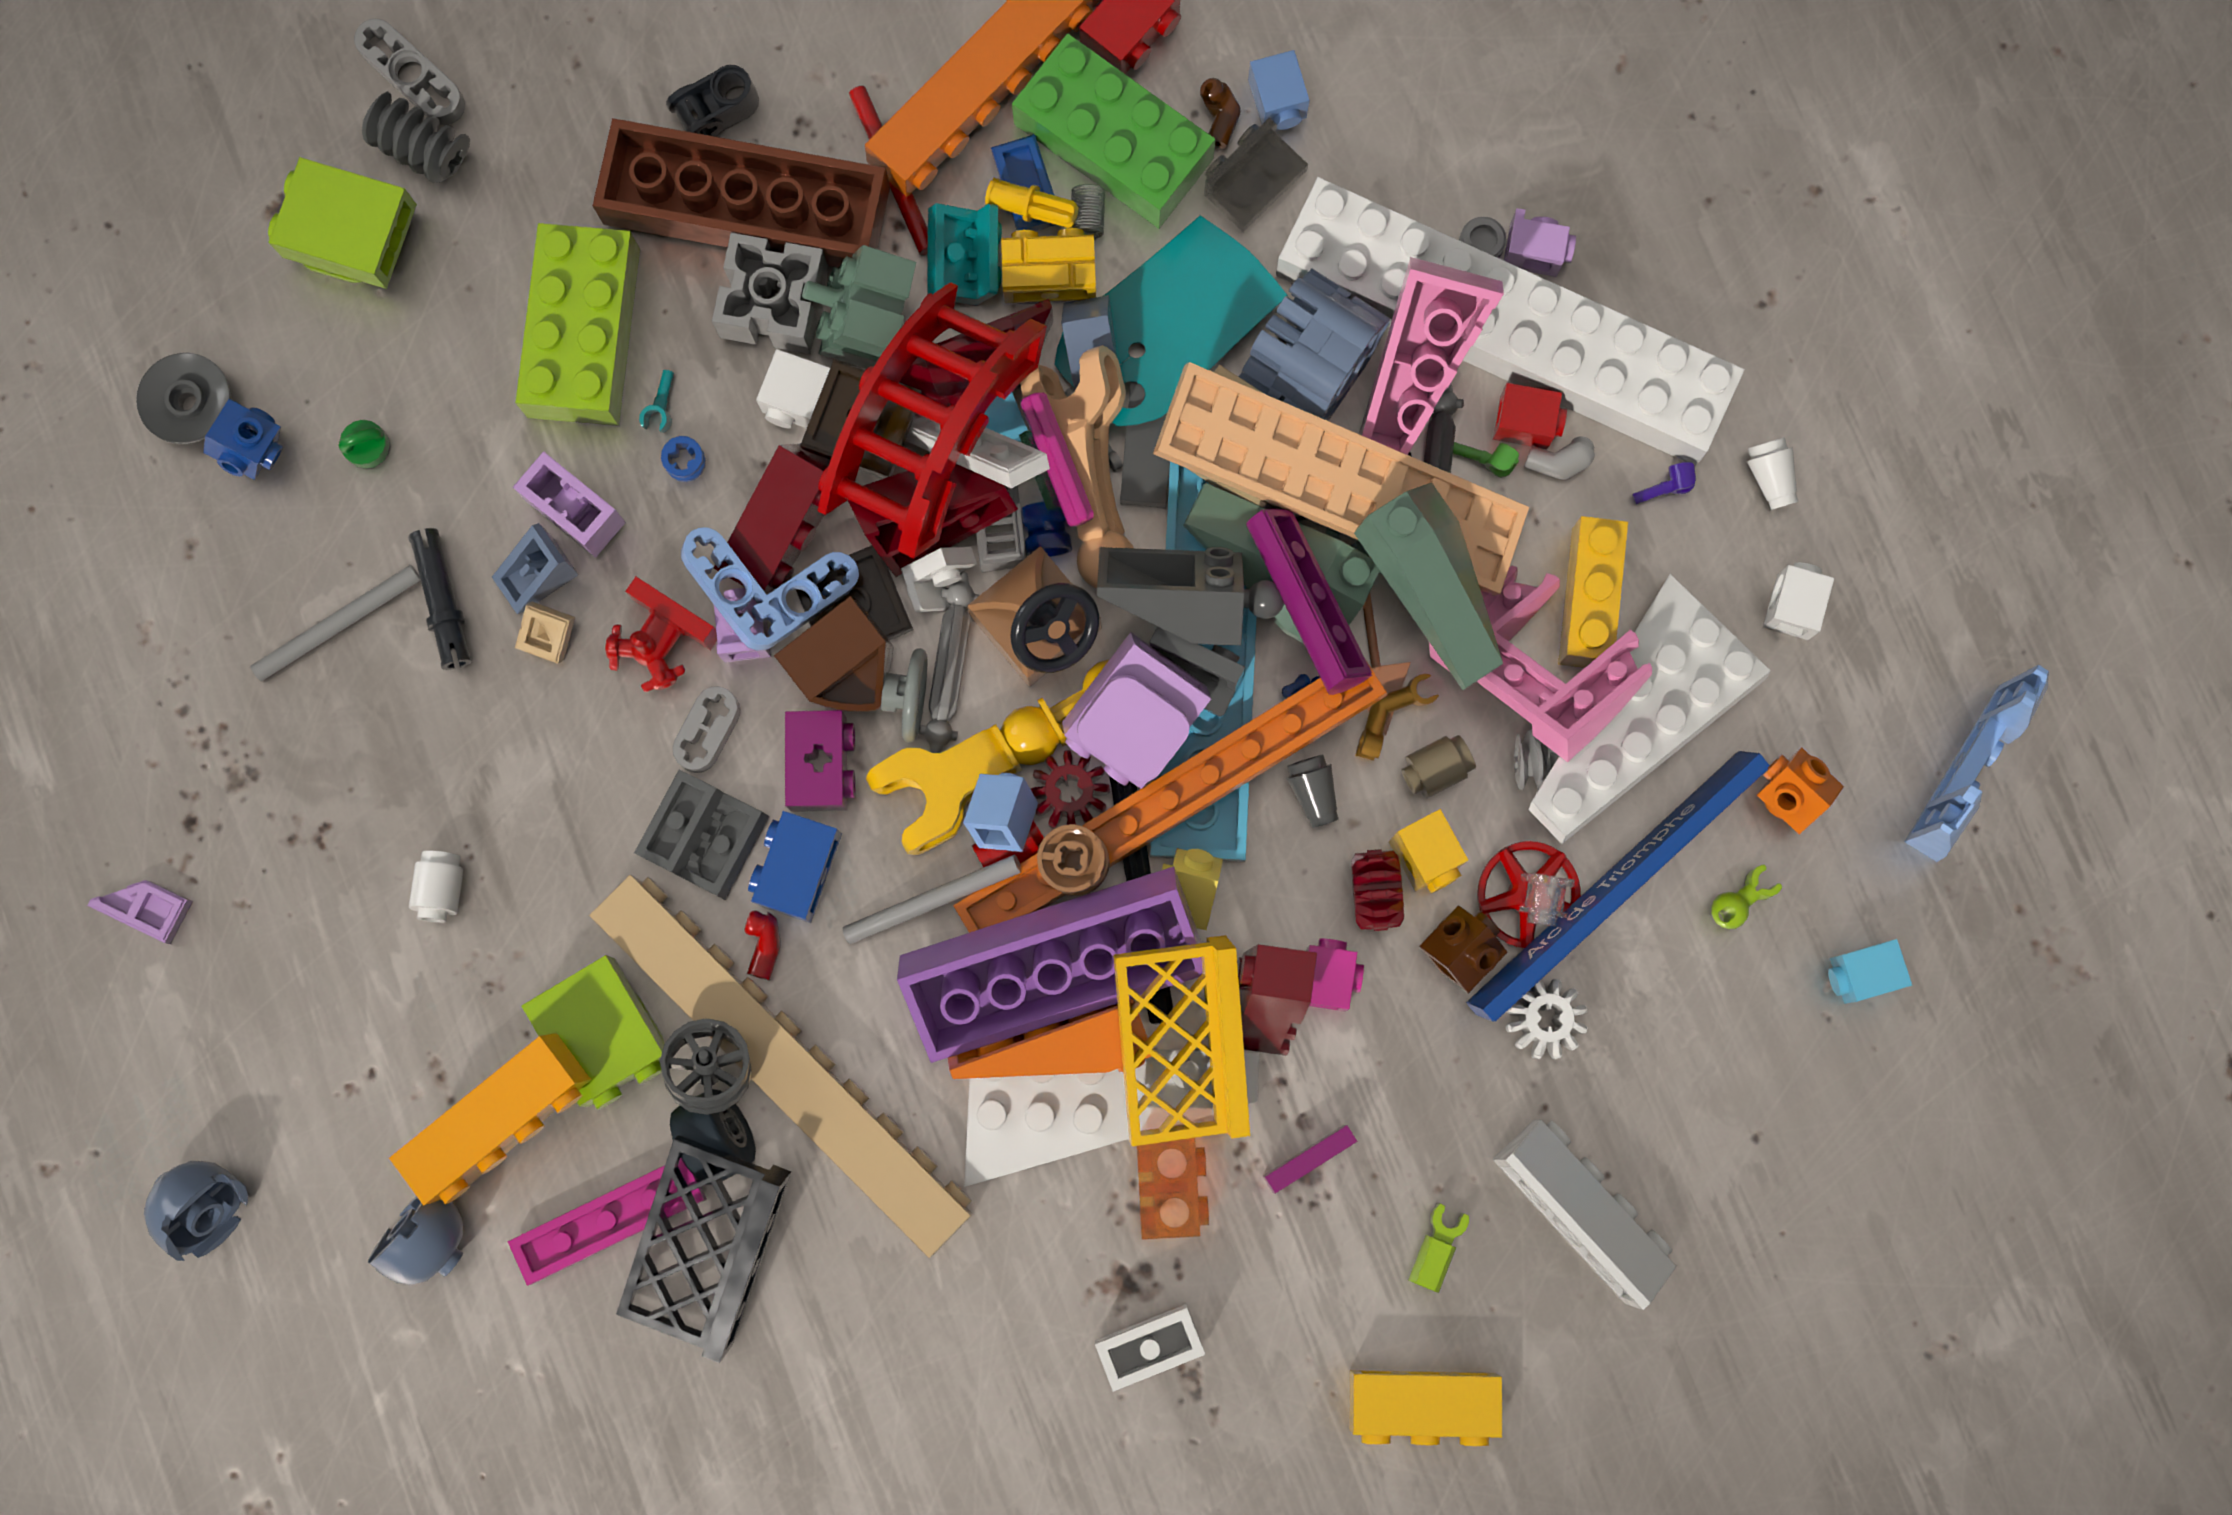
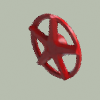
[1477,841,1581,948]

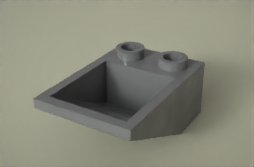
[1097,547,1284,646]

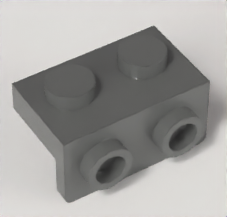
[1149,626,1245,717]

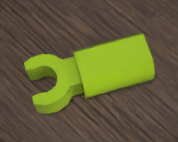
[1408,1203,1469,1293]

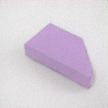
[87,880,193,944]

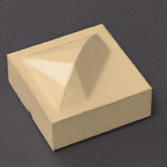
[515,601,575,664]

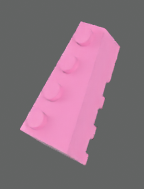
[1359,257,1504,455]

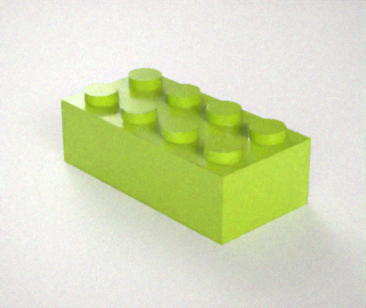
[515,223,640,426]

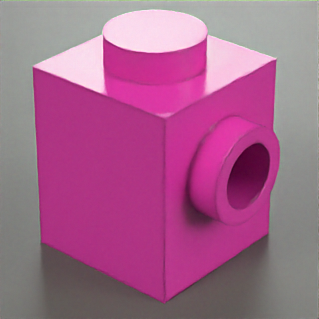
[1306,938,1364,1012]

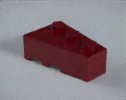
[847,464,1018,577]
[1237,944,1317,1056]

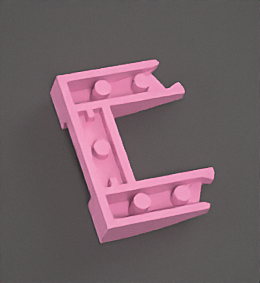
[1429,566,1652,762]

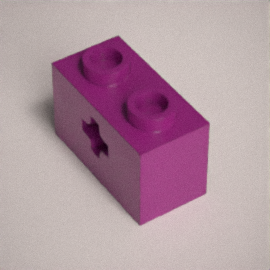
[785,710,856,812]

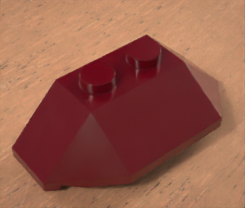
[899,299,1054,407]

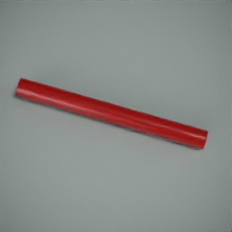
[849,86,928,255]

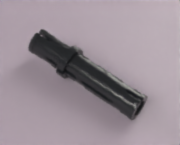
[408,528,472,670]

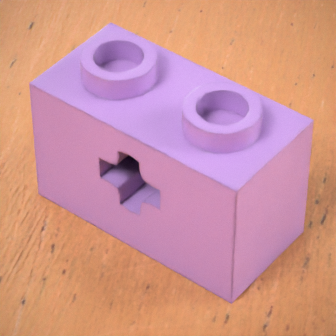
[513,451,626,558]

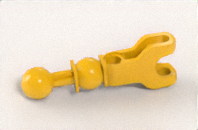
[866,659,1110,855]

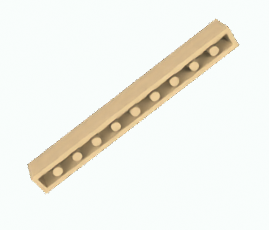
[589,875,973,1258]

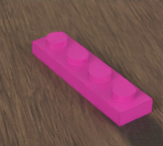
[507,1158,707,1286]

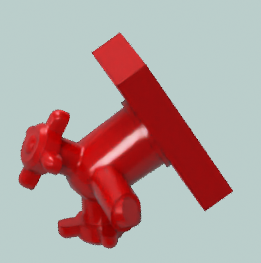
[605,576,717,692]

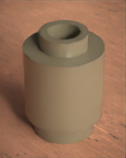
[1401,735,1476,799]

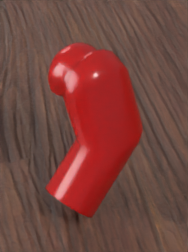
[744,910,780,981]

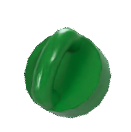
[338,420,390,469]

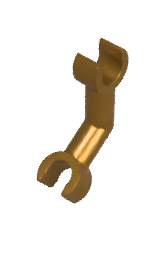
[1356,674,1439,761]

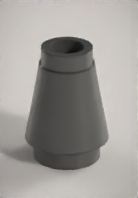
[1286,754,1339,828]

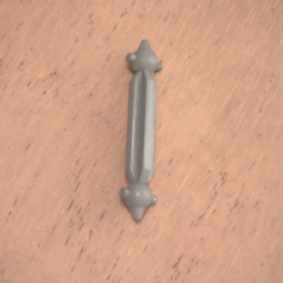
[919,572,979,753]

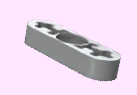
[354,19,465,125]

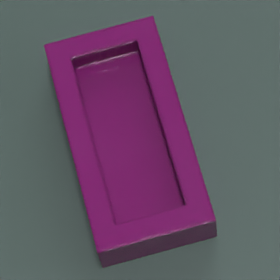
[1263,1125,1358,1194]

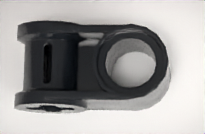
[666,65,759,137]

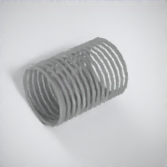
[1071,184,1105,239]

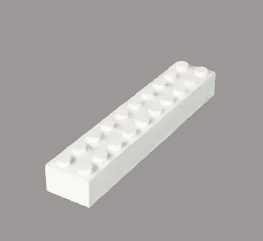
[1276,177,1745,466]

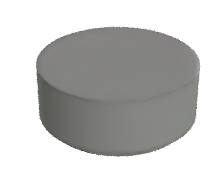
[1459,217,1507,258]

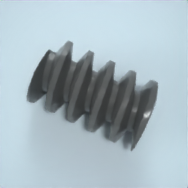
[362,91,470,183]

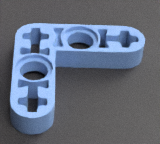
[681,527,859,651]

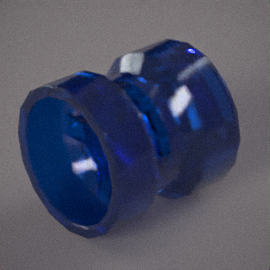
[1021,501,1072,557]

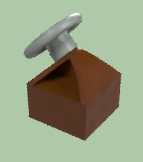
[774,596,928,743]

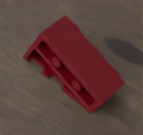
[713,443,830,595]

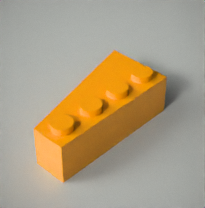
[389,1033,591,1206]

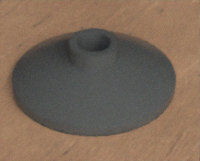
[136,353,231,444]

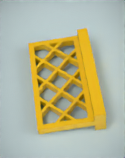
[1113,935,1250,1146]

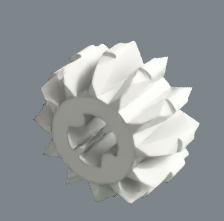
[1505,979,1588,1059]

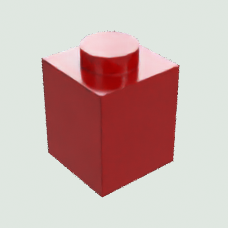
[1492,383,1567,450]

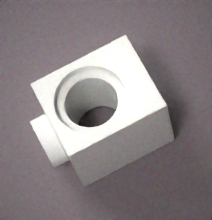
[1763,562,1834,640]

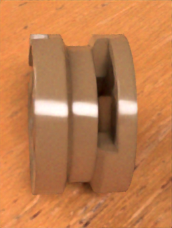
[1037,824,1110,896]

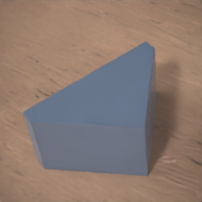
[1061,295,1117,389]
[492,523,579,614]

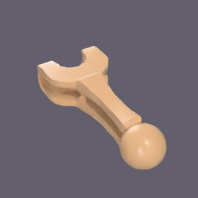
[1020,345,1134,588]

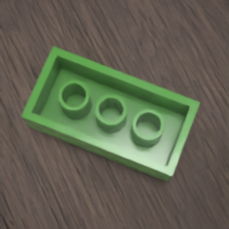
[1012,33,1215,229]

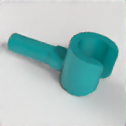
[639,370,674,433]

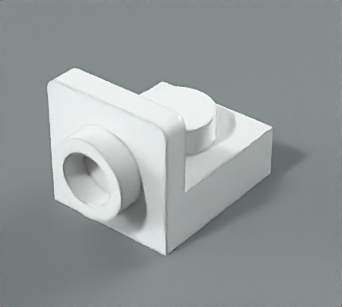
[901,547,977,612]

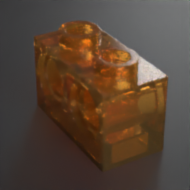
[1137,1138,1209,1239]

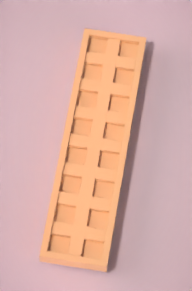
[1153,362,1529,596]

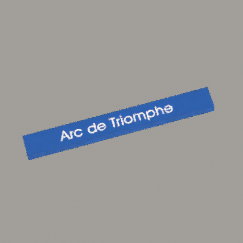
[1466,751,1770,1022]

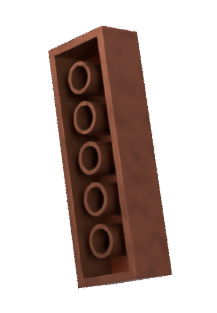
[592,118,890,267]

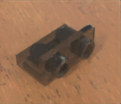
[1204,118,1308,232]

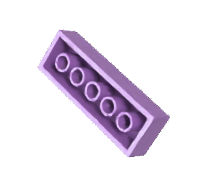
[897,866,1203,1063]

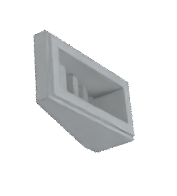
[976,485,1027,572]

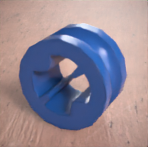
[661,436,706,482]

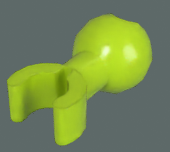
[1711,864,1782,929]

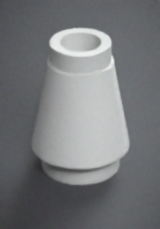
[1747,437,1798,510]

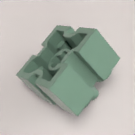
[802,245,917,369]

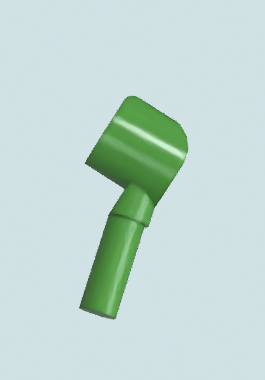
[1453,442,1519,478]

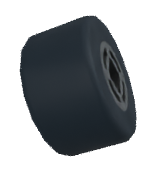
[669,1089,756,1185]

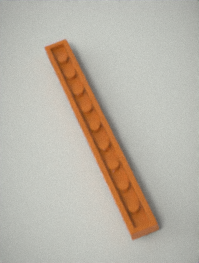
[953,659,1387,933]

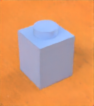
[963,773,1038,852]

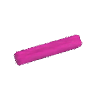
[1020,392,1094,526]

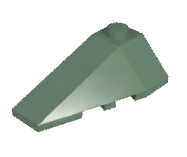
[1183,483,1380,643]
[1354,483,1503,690]

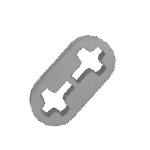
[673,686,740,773]

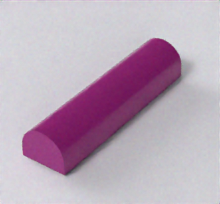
[1246,509,1372,695]

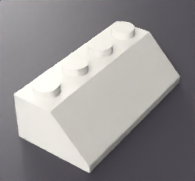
[1492,1120,1677,1310]

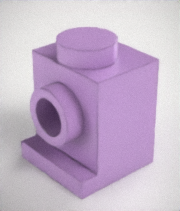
[1504,208,1576,277]
[714,588,771,663]

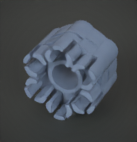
[1238,268,1391,421]

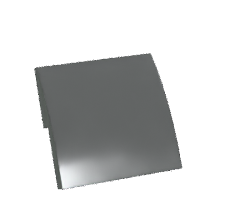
[634,770,769,900]

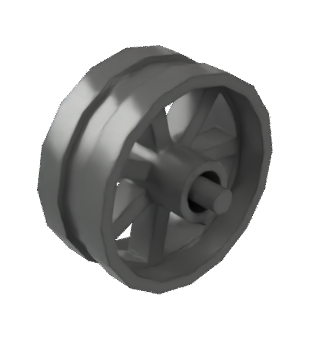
[660,1018,752,1115]

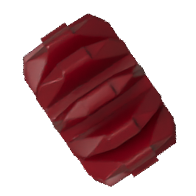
[1031,750,1110,829]
[1351,849,1404,931]

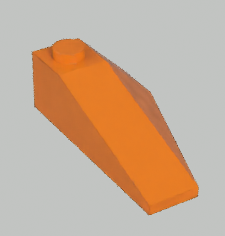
[948,998,1151,1079]

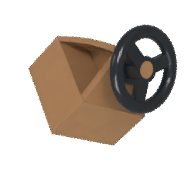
[967,546,1102,687]

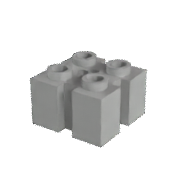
[712,233,829,354]

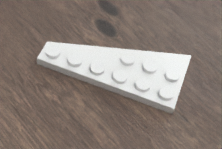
[1528,574,1771,844]
[964,1049,1259,1187]

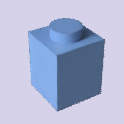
[1248,50,1310,130]

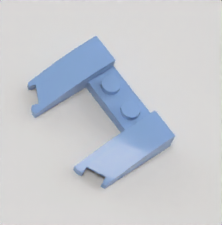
[1904,665,2049,862]

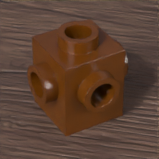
[1419,905,1508,994]

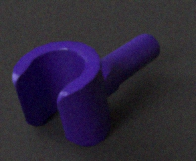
[1632,462,1696,505]

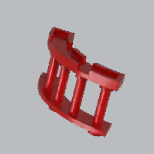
[818,282,1047,559]

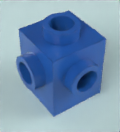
[203,399,283,480]

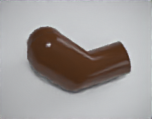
[1200,78,1241,149]

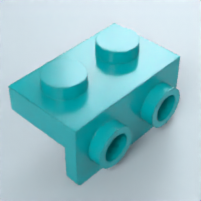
[927,203,1002,306]

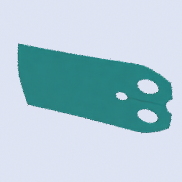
[1054,215,1288,427]

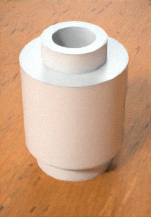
[409,851,464,923]

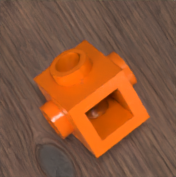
[1757,747,1844,834]

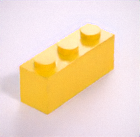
[1558,516,1628,668]
[1349,1370,1502,1446]

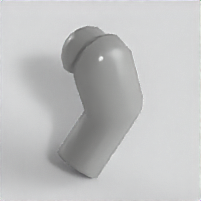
[1524,436,1595,480]

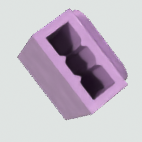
[1062,632,1211,789]

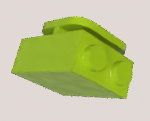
[268,157,417,289]
[521,955,664,1110]

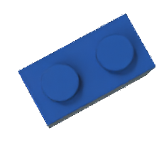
[748,811,842,923]

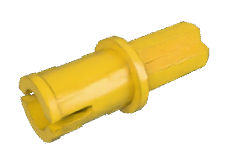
[985,177,1078,228]

